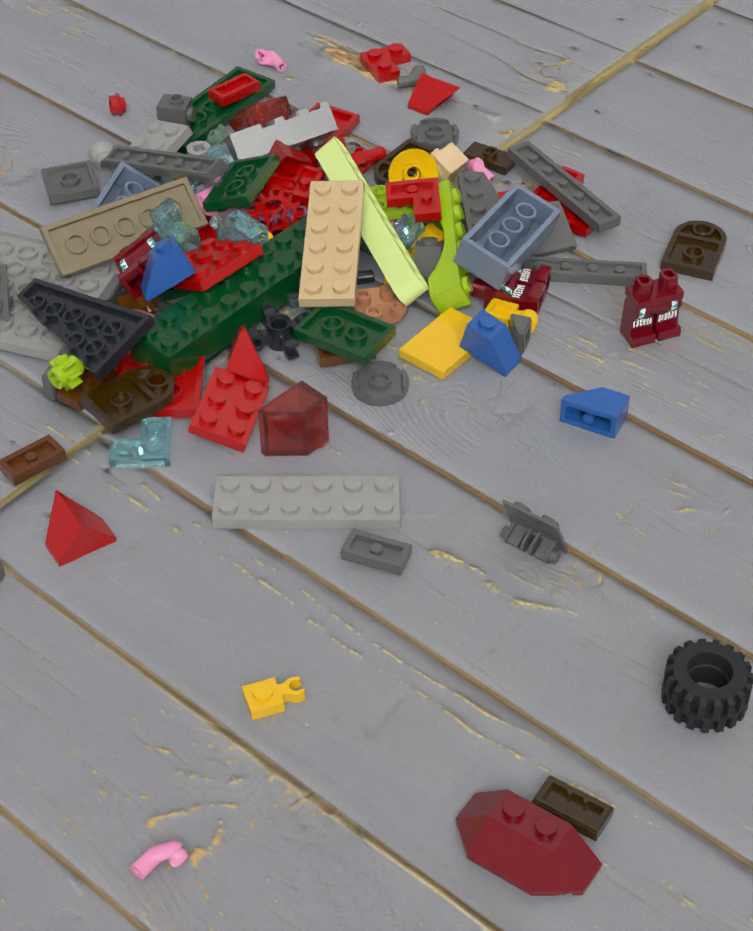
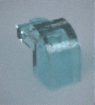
[149,197,201,252]

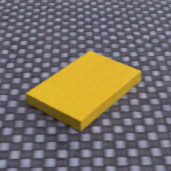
[399,307,473,380]

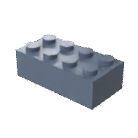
[454,182,561,290]

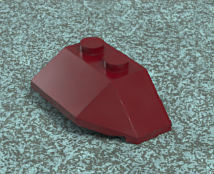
[455,789,602,896]

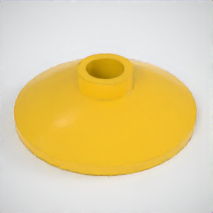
[388,148,439,182]

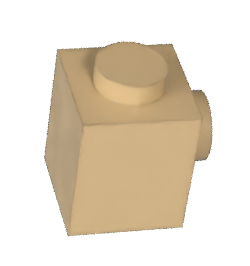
[430,142,469,183]

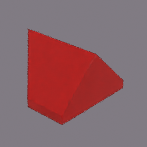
[408,73,461,115]
[268,140,313,176]
[225,325,270,384]
[45,490,117,567]

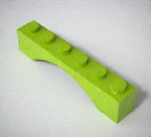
[428,179,473,315]

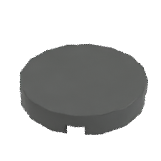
[410,117,459,150]
[351,361,409,407]

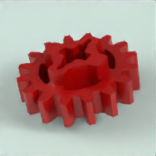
[248,187,304,236]

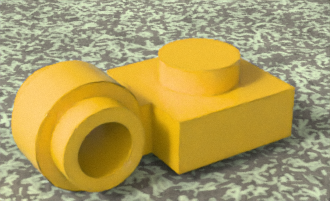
[485,298,539,333]

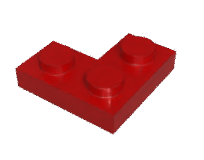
[360,43,411,84]
[262,164,325,207]
[385,177,442,223]

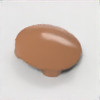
[353,283,408,324]

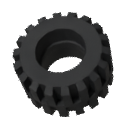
[661,638,753,733]

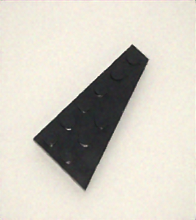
[17,278,155,382]

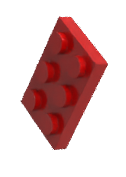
[188,366,270,453]

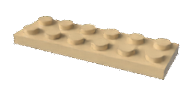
[298,180,365,307]

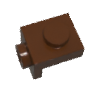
[116,292,163,314]

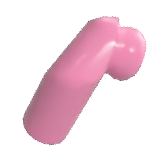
[467,158,495,183]

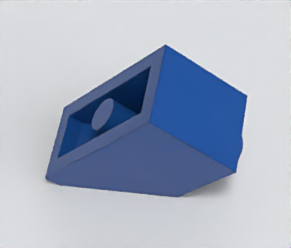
[140,236,196,302]
[459,309,522,377]
[559,387,630,439]

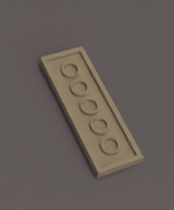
[39,176,208,279]

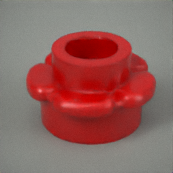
[109,93,126,117]

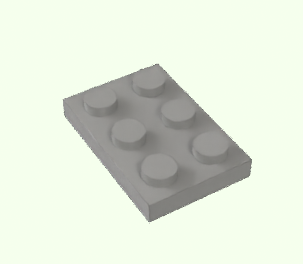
[110,119,193,179]

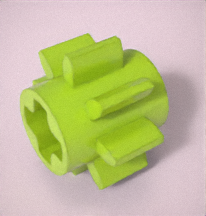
[47,353,84,391]

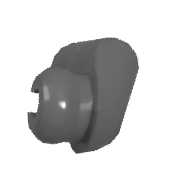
[397,65,426,88]

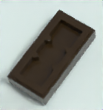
[463,141,516,175]
[532,775,614,841]

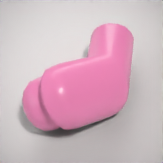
[254,49,287,72]
[130,840,188,880]

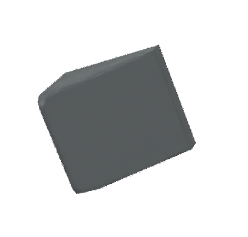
[510,314,532,356]

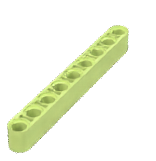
[315,136,429,306]

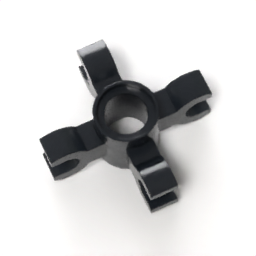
[248,305,308,360]

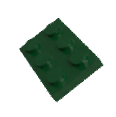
[202,153,281,212]
[293,306,396,366]

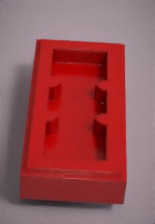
[208,73,261,107]

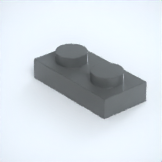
[341,528,412,576]

